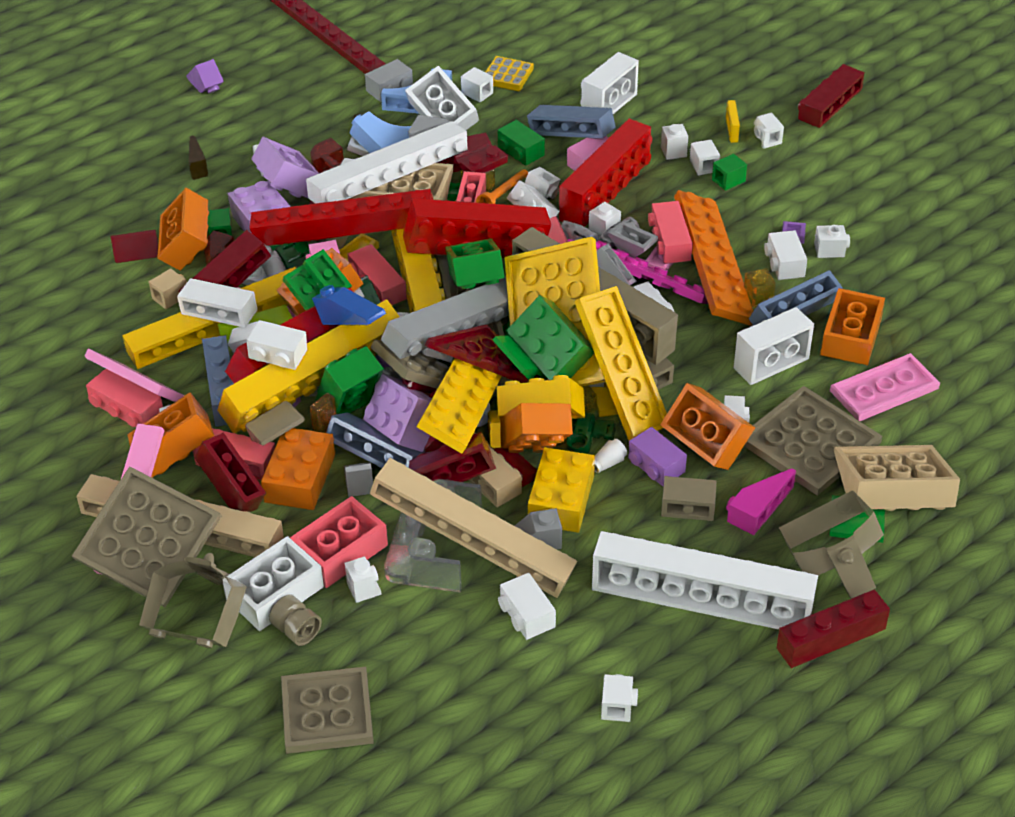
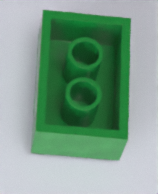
[445,238,505,289]
[506,295,594,380]
[314,346,384,422]

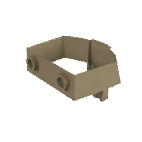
[779,490,884,599]
[139,553,247,648]

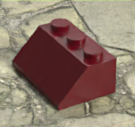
[409,432,497,488]

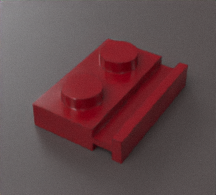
[454,141,508,173]

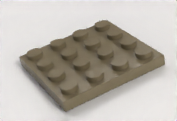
[744,386,882,496]
[72,466,222,608]

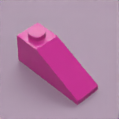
[726,468,796,535]

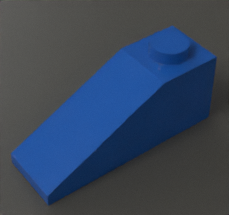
[312,285,386,325]

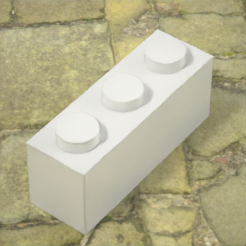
[177,278,258,328]

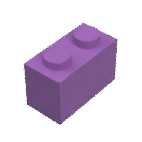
[628,427,687,487]

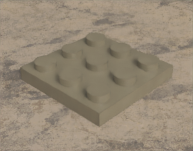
[371,339,449,389]
[281,666,374,754]

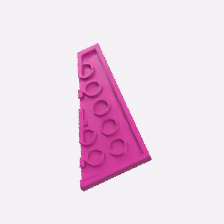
[567,239,708,304]

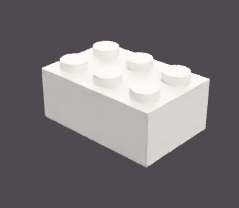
[581,52,639,114]
[405,66,479,130]
[734,307,814,385]
[222,536,324,631]

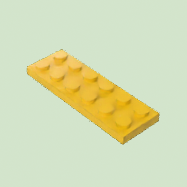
[574,286,667,441]
[416,358,502,454]

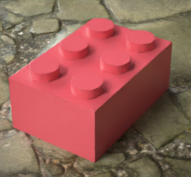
[290,496,388,588]

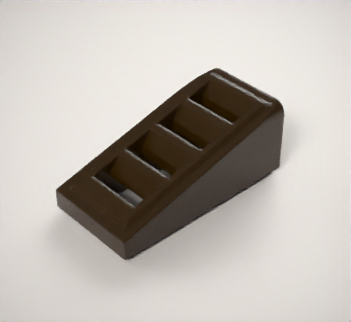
[189,135,209,180]

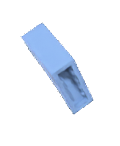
[381,69,452,114]
[350,111,411,153]

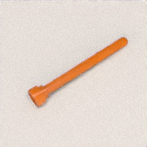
[476,169,528,204]

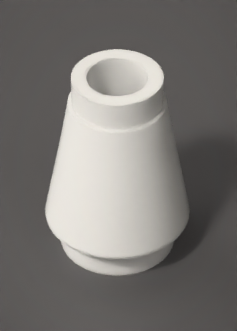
[594,439,627,473]

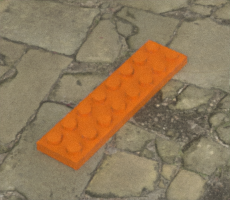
[674,190,753,326]

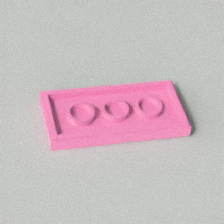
[85,349,185,402]
[830,353,940,421]

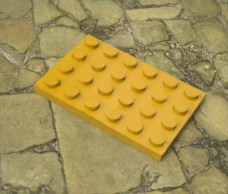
[504,237,605,387]

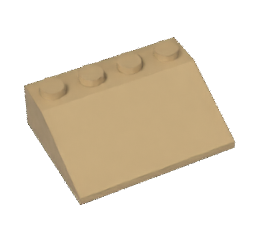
[353,163,453,201]
[834,445,960,511]

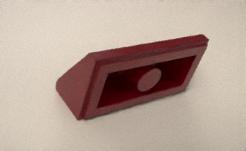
[110,229,158,263]
[491,446,538,487]

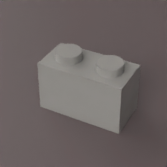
[365,59,413,102]

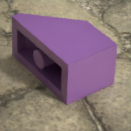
[187,59,224,94]

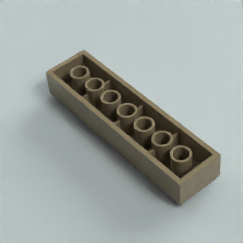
[512,227,678,365]

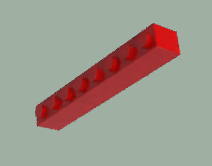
[250,189,434,246]

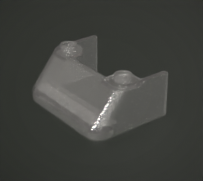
[384,479,482,593]

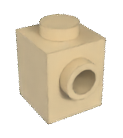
[149,269,187,309]

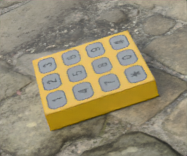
[485,56,534,91]

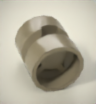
[269,595,322,646]

